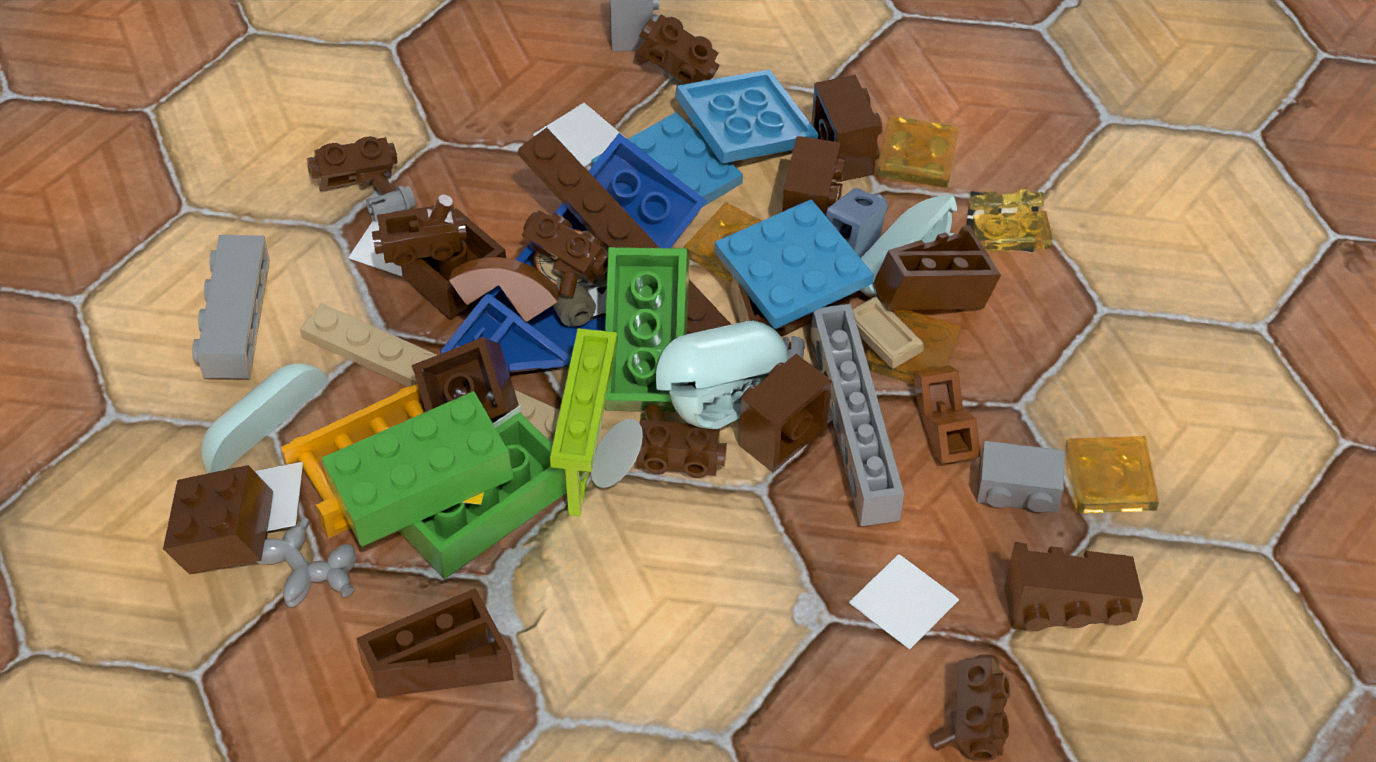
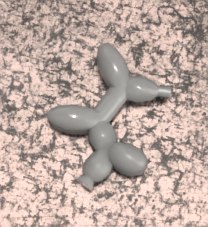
[256,517,357,607]

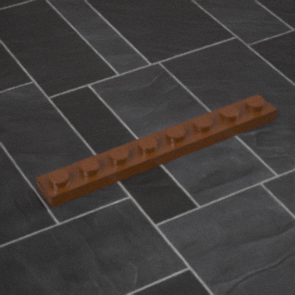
[518,127,732,334]

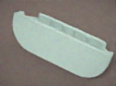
[860,195,957,300]
[656,321,788,390]
[201,363,328,474]
[670,372,770,429]

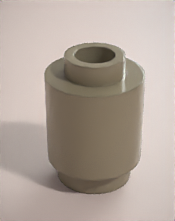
[552,276,596,327]

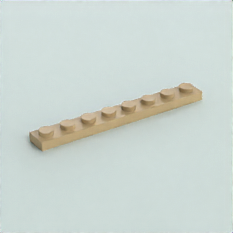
[300,303,560,444]

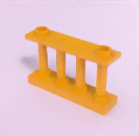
[281,384,426,539]

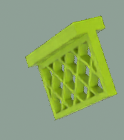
[550,328,618,517]

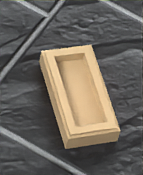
[852,296,924,369]

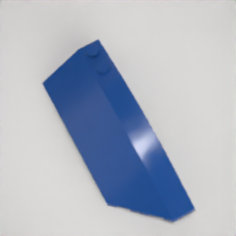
[439,133,707,373]

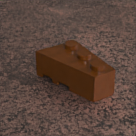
[356,588,514,698]

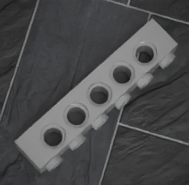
[810,304,904,527]

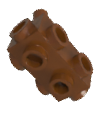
[635,14,720,84]
[307,136,397,195]
[372,194,467,266]
[522,210,608,299]
[636,404,727,478]
[930,654,1010,761]

